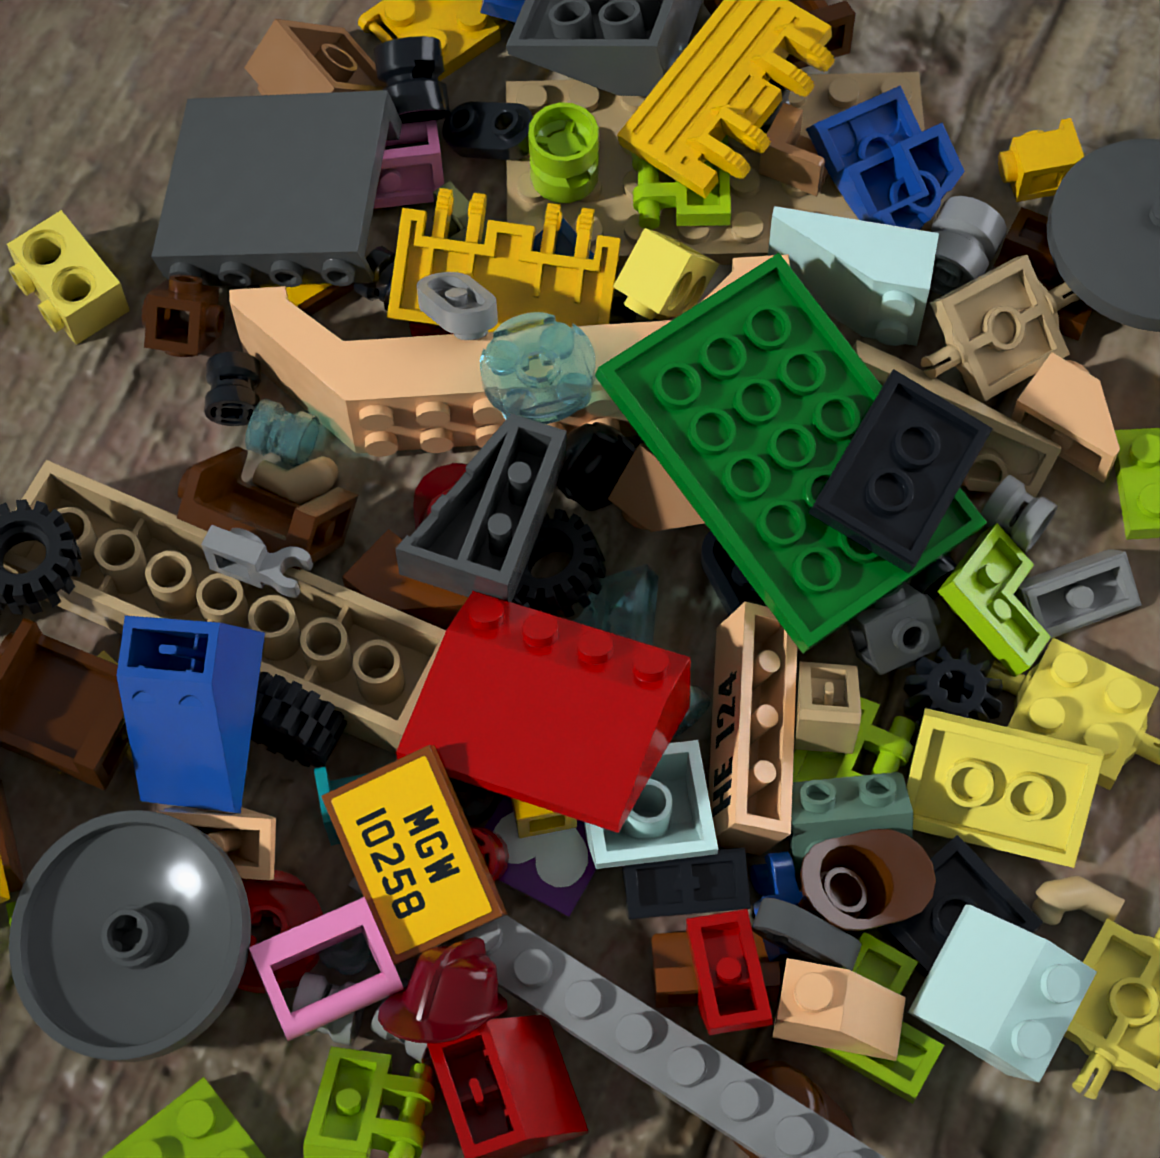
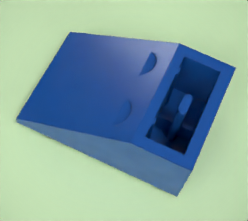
[116,616,265,814]

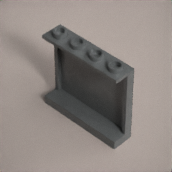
[151,90,402,288]

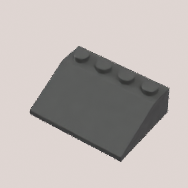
[506,0,703,97]

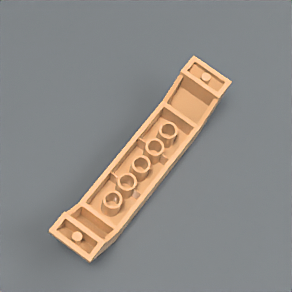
[229,254,790,457]

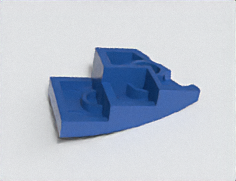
[806,85,965,230]

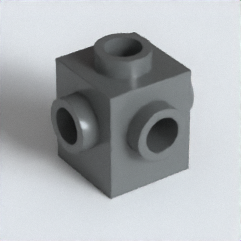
[846,582,942,676]

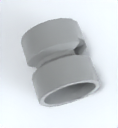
[930,196,1007,296]

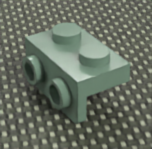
[789,772,913,876]

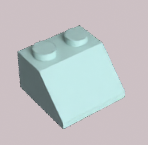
[584,740,718,869]
[908,905,1097,1083]

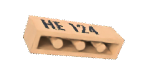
[708,602,797,855]

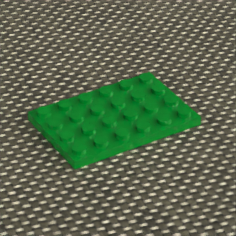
[595,253,987,654]

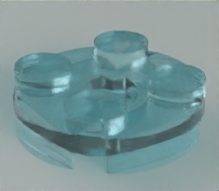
[480,312,596,424]

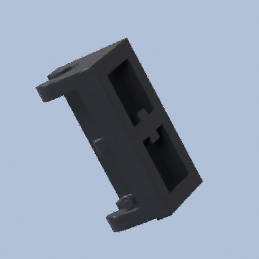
[622,847,751,920]

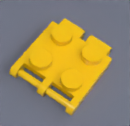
[358,0,508,81]

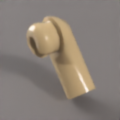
[252,456,339,504]
[1032,876,1125,925]

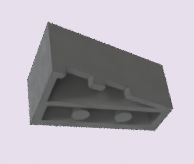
[395,414,567,603]

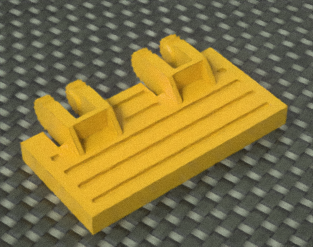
[617,0,835,199]
[387,188,622,332]

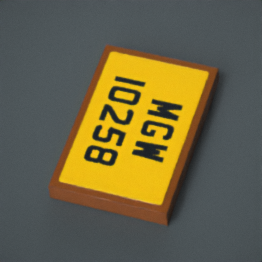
[321,745,507,965]

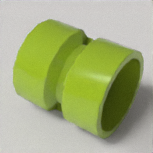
[528,102,599,203]

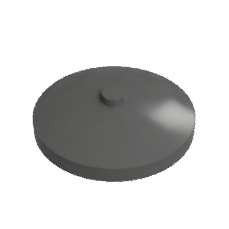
[1047,139,1160,332]
[9,810,251,1062]

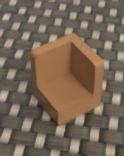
[759,103,829,197]

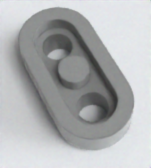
[416,272,498,340]

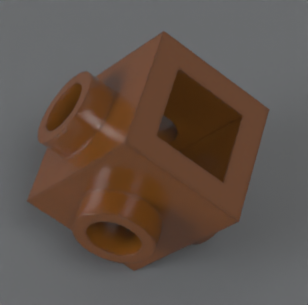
[142,274,225,357]

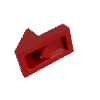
[686,909,773,1035]

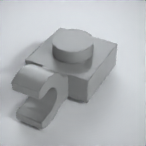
[201,525,313,597]

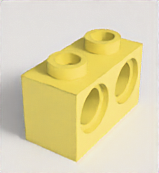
[7,210,130,345]
[613,228,719,321]

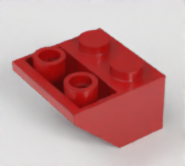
[427,1015,589,1158]

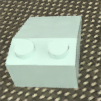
[768,206,939,346]

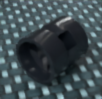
[374,36,450,124]

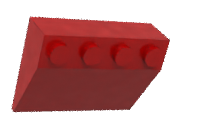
[396,591,691,833]

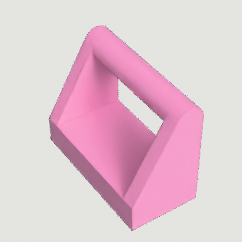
[374,120,444,209]
[249,897,404,1042]

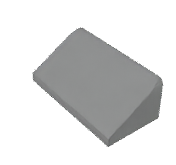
[1014,549,1142,639]

